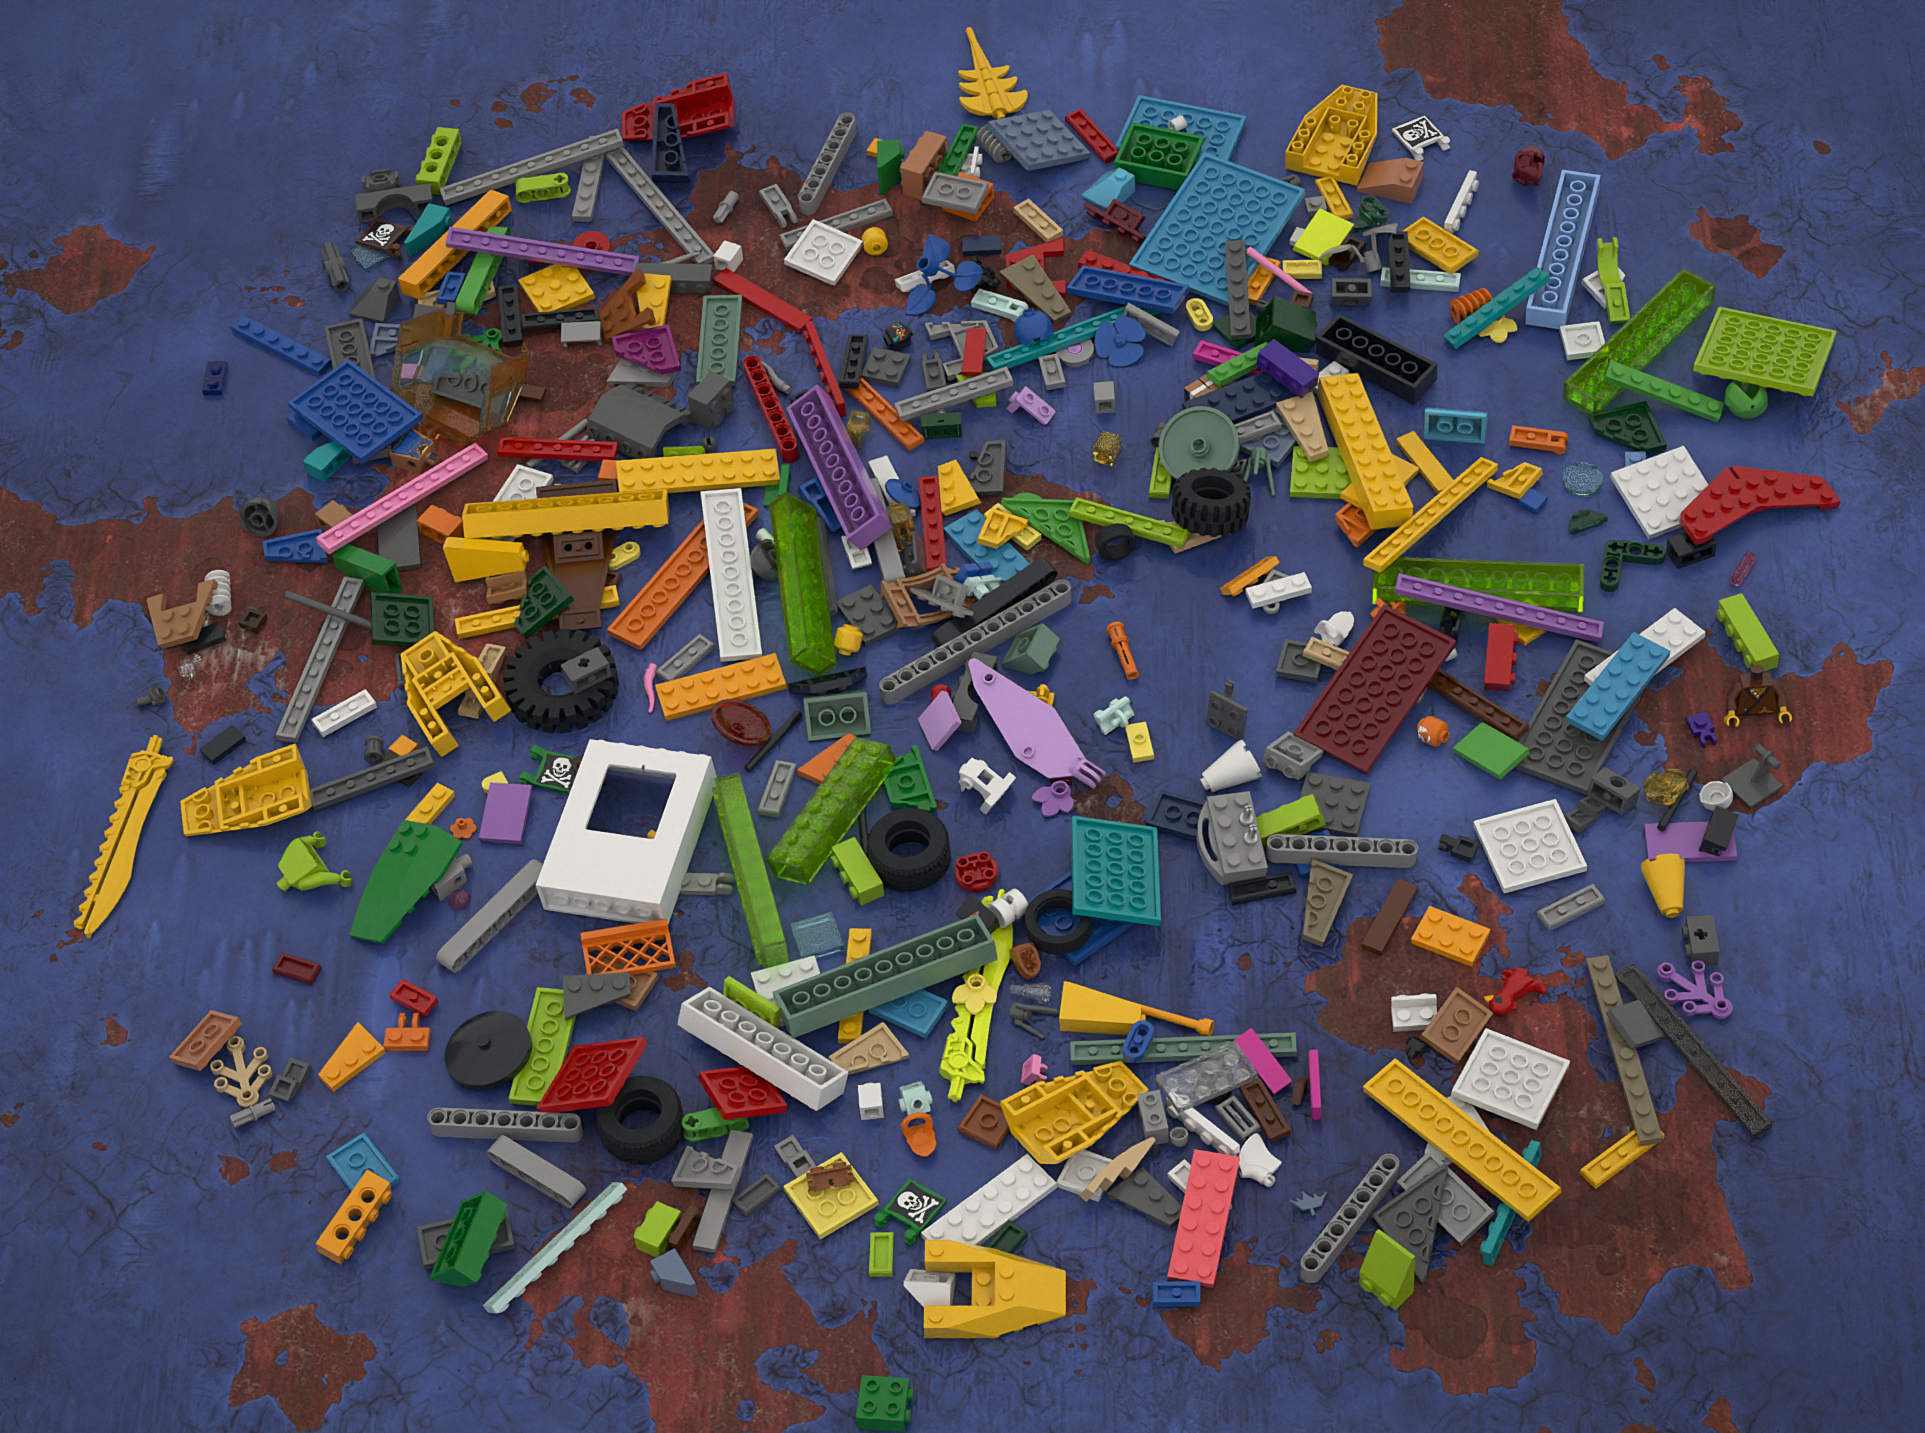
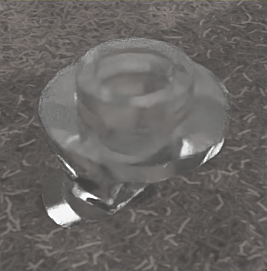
[178,655,201,679]

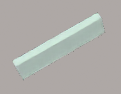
[1380,267,1461,292]

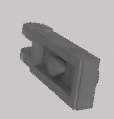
[921,349,946,392]

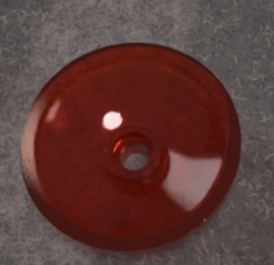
[711,699,771,747]

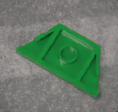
[880,744,937,813]

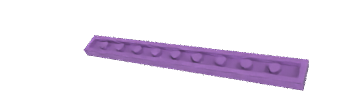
[446,227,639,276]
[1394,573,1604,643]

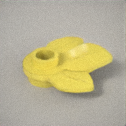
[1478,315,1517,343]
[952,974,997,1015]

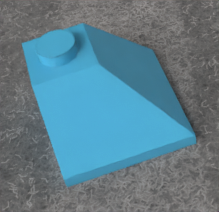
[1082,167,1135,210]

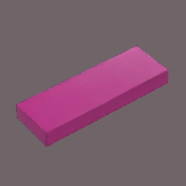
[1233,1028,1292,1095]
[1309,1050,1321,1120]

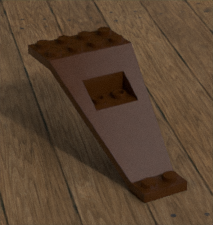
[536,479,618,631]

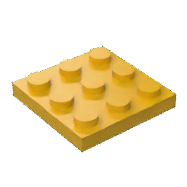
[518,264,595,313]

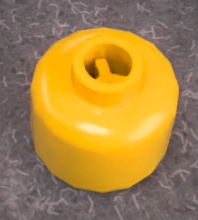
[862,227,888,256]
[833,624,863,656]

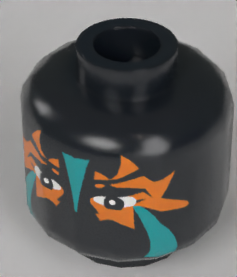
[883,322,913,351]

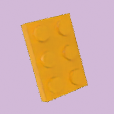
[1411,906,1491,967]

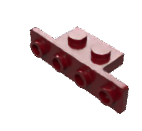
[1083,199,1146,244]

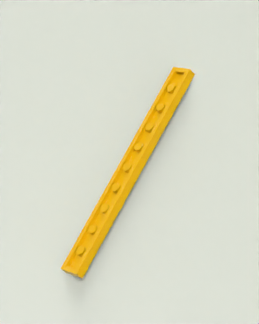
[1363,457,1498,573]

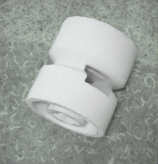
[988,889,1028,929]

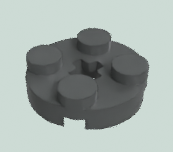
[361,169,400,193]

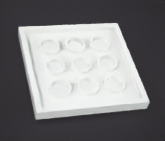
[1610,446,1708,540]
[1473,799,1587,893]
[1451,1028,1570,1130]

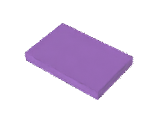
[479,782,533,844]

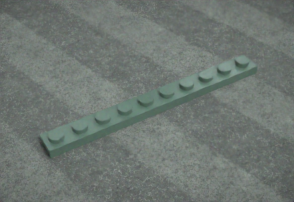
[1070,1032,1297,1065]

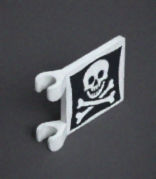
[1392,116,1450,161]

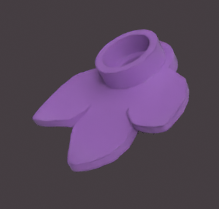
[1031,781,1074,817]

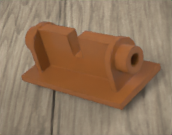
[806,1162,854,1192]

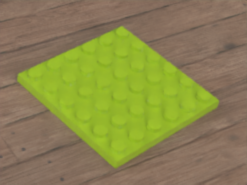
[1693,307,1837,396]

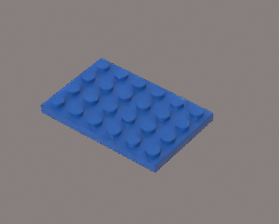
[288,359,423,464]

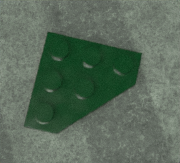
[1588,401,1667,454]
[514,565,574,639]

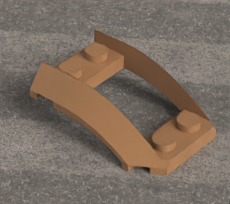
[880,563,978,628]

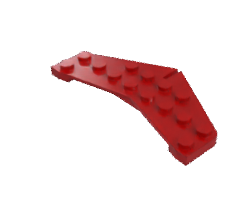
[1679,466,1841,545]

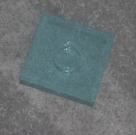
[790,911,844,959]

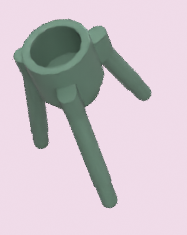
[1243,447,1275,497]

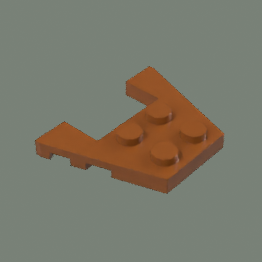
[599,268,656,343]

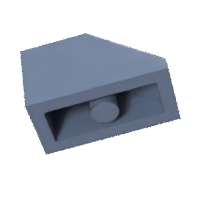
[649,1249,698,1297]

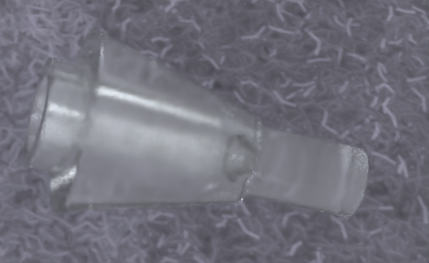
[1010,982,1052,1004]

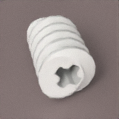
[204,570,232,616]

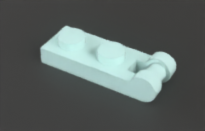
[971,288,1029,323]

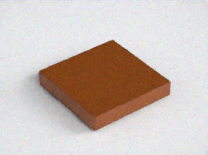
[957,1094,1010,1151]

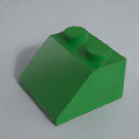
[877,140,905,195]

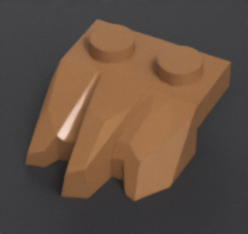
[485,567,529,604]

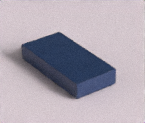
[963,236,1001,256]

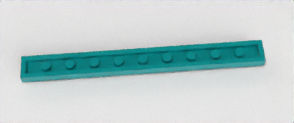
[986,305,1162,371]

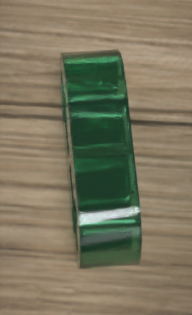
[1360,195,1389,225]

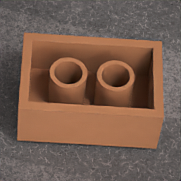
[900,130,948,200]

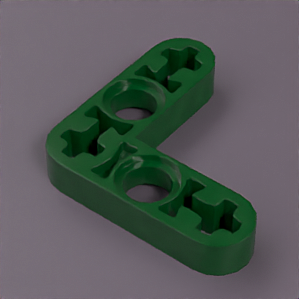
[1600,540,1666,592]

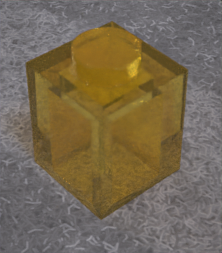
[1093,430,1122,466]

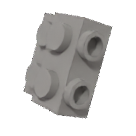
[1263,731,1324,780]

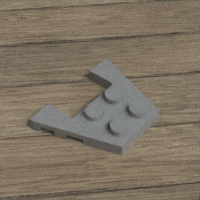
[925,320,999,381]

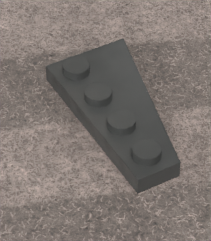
[431,373,512,414]

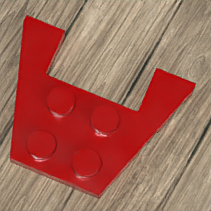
[1006,238,1066,298]

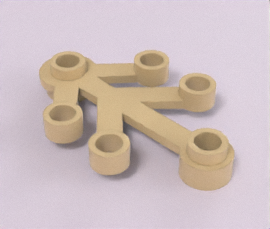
[210,1036,272,1109]

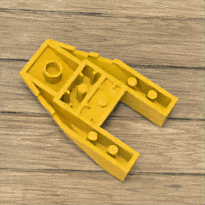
[401,631,512,757]
[924,1240,1066,1338]

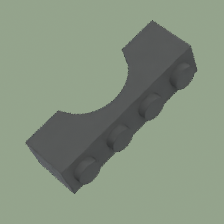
[355,183,434,224]
[952,652,998,734]

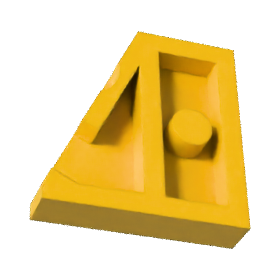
[1487,462,1543,499]
[977,508,1028,549]

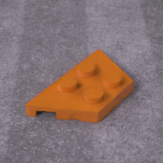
[1335,502,1378,548]

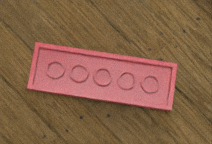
[1167,1149,1240,1288]

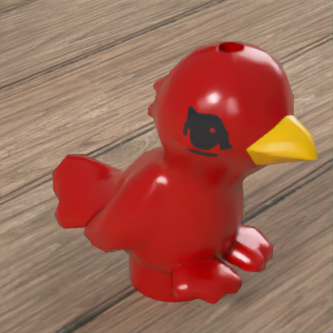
[1484,967,1547,1016]

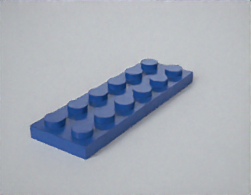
[1066,265,1190,314]

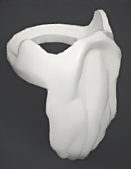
[1314,611,1354,647]

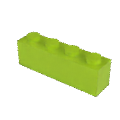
[1716,593,1779,672]

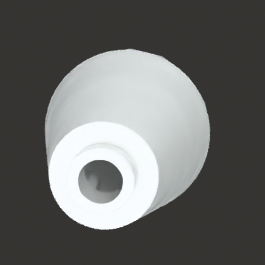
[1200,740,1262,792]

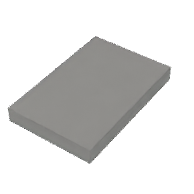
[922,172,989,214]

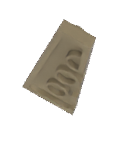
[1302,859,1353,947]

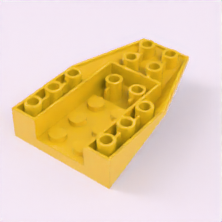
[1285,85,1377,186]

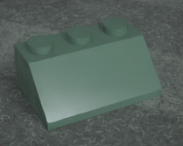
[803,689,871,741]

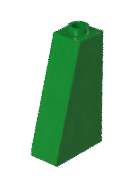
[333,544,403,594]

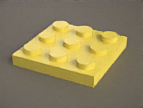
[783,1152,879,1240]

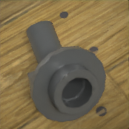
[135,685,166,706]

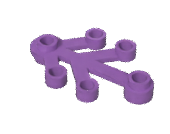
[1657,960,1733,1019]

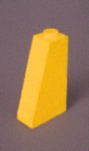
[443,537,529,582]
[1059,981,1146,1035]

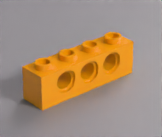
[316,1170,392,1265]

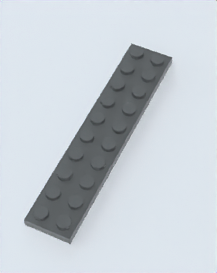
[324,318,392,464]

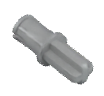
[713,191,739,224]
[230,1098,276,1127]

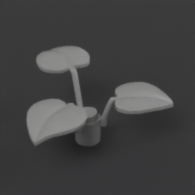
[1319,223,1398,272]

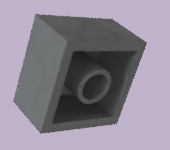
[687,371,734,432]

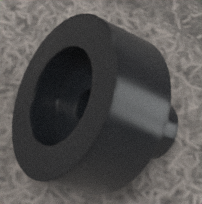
[1405,1035,1429,1058]

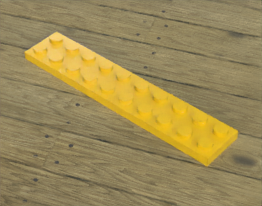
[1363,1058,1561,1222]

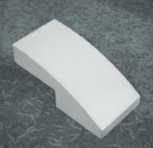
[841,536,872,570]

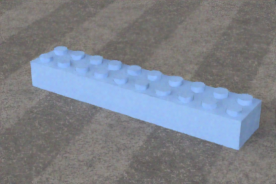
[1525,170,1601,329]

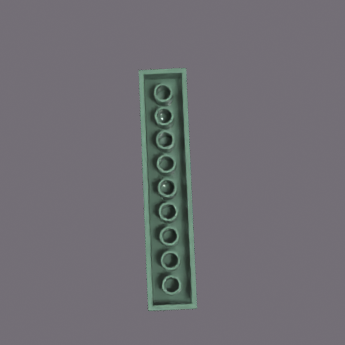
[773,914,998,1038]

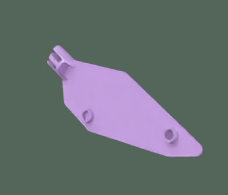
[968,658,1106,789]

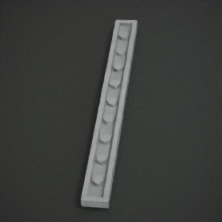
[440,129,624,205]
[606,146,714,264]
[276,577,365,743]

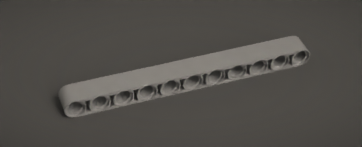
[879,580,1072,705]

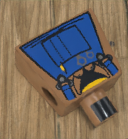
[390,428,441,473]

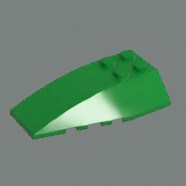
[350,820,463,944]

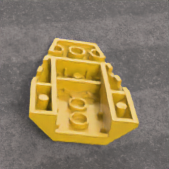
[180,744,312,836]
[1000,1060,1149,1164]

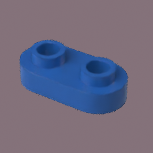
[1123,1021,1154,1062]

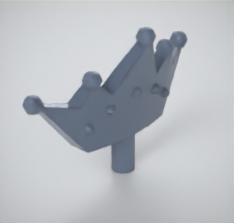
[1289,1191,1327,1217]

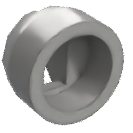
[1170,1127,1189,1147]

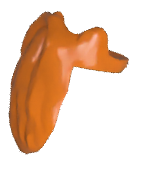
[900,1112,936,1157]

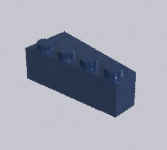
[651,103,690,183]

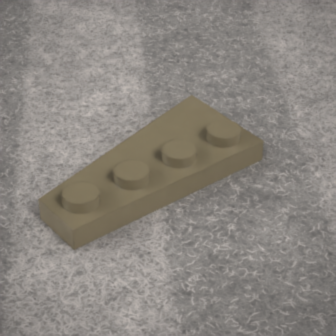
[999,255,1072,324]

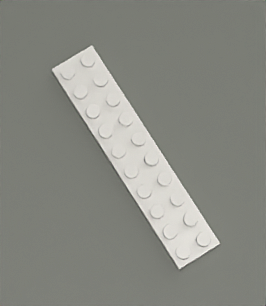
[701,488,762,662]

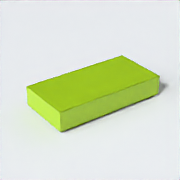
[869,1232,894,1277]

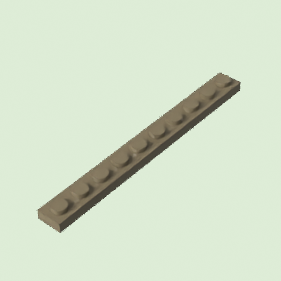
[1586,955,1663,1146]

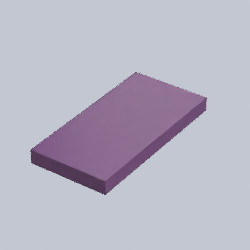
[1644,821,1737,862]

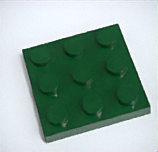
[370,592,434,647]

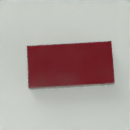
[272,952,322,986]

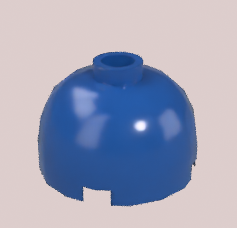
[1014,308,1054,344]

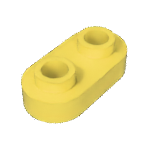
[1186,298,1213,331]
[609,542,641,571]

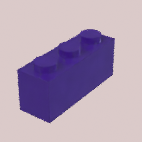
[1256,339,1319,398]

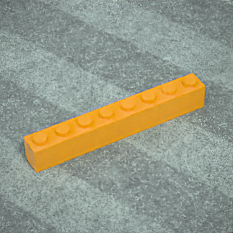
[398,190,512,300]

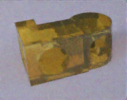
[846,410,871,449]

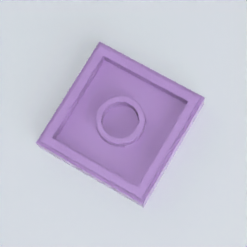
[918,691,962,751]

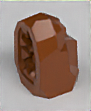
[1009,942,1041,980]

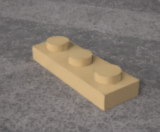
[1013,199,1064,242]

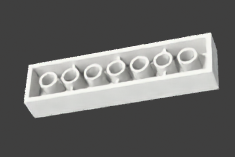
[677,987,849,1111]

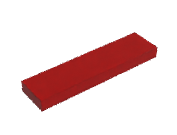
[1065,109,1119,164]

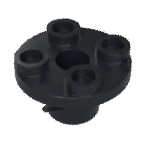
[969,256,1001,293]

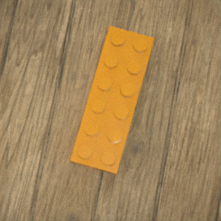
[655,653,787,721]

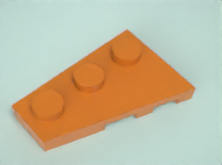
[797,733,867,791]

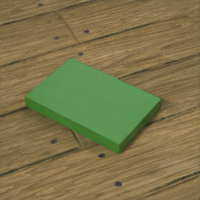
[1453,722,1530,780]

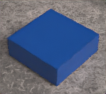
[1519,488,1548,514]

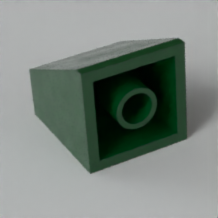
[1254,296,1317,353]

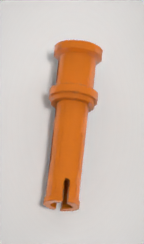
[1106,622,1139,680]

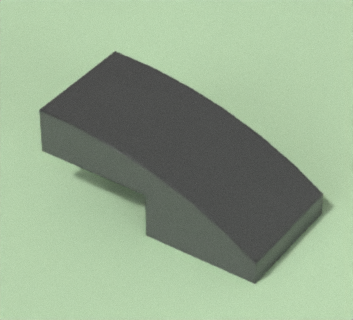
[1564,795,1608,833]
[268,1057,312,1102]

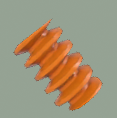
[1449,288,1493,324]

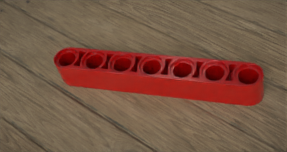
[743,355,799,464]

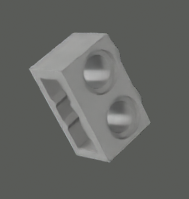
[1137,1090,1169,1145]

